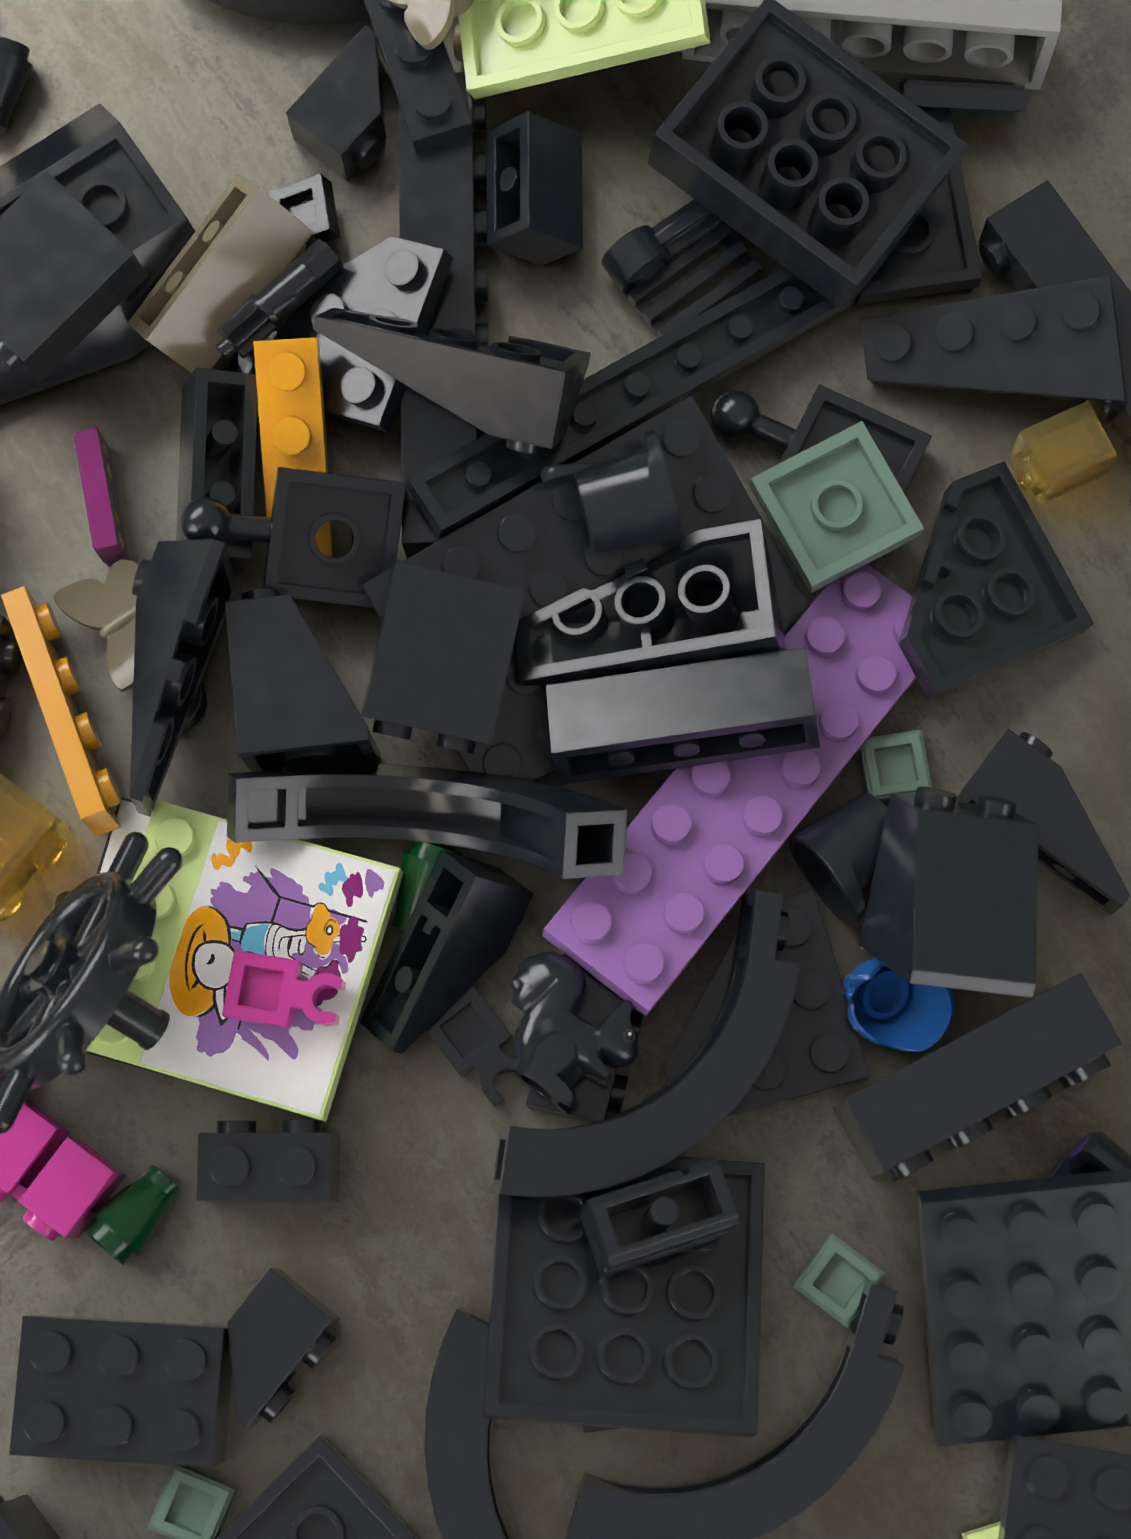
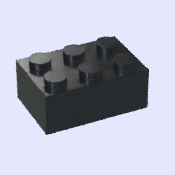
[9,1315,232,1467]

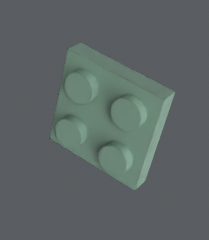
[750,421,924,593]

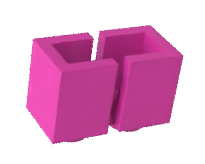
[0,1099,126,1241]

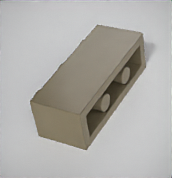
[127,174,314,373]

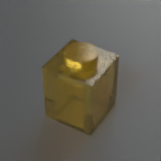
[1010,401,1117,505]

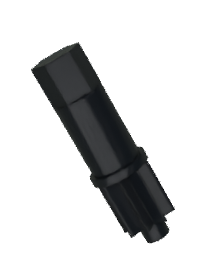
[215,239,343,360]

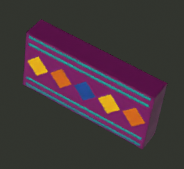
[73,427,129,567]

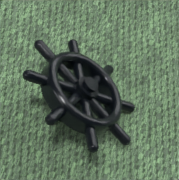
[0,832,183,1134]

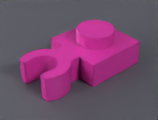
[222,950,346,1029]

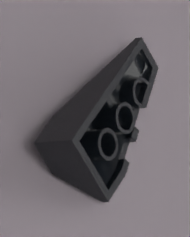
[313,308,591,454]
[515,519,785,686]
[130,539,237,817]

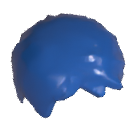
[843,957,956,1052]

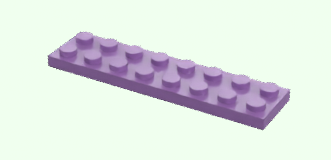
[542,564,916,1017]

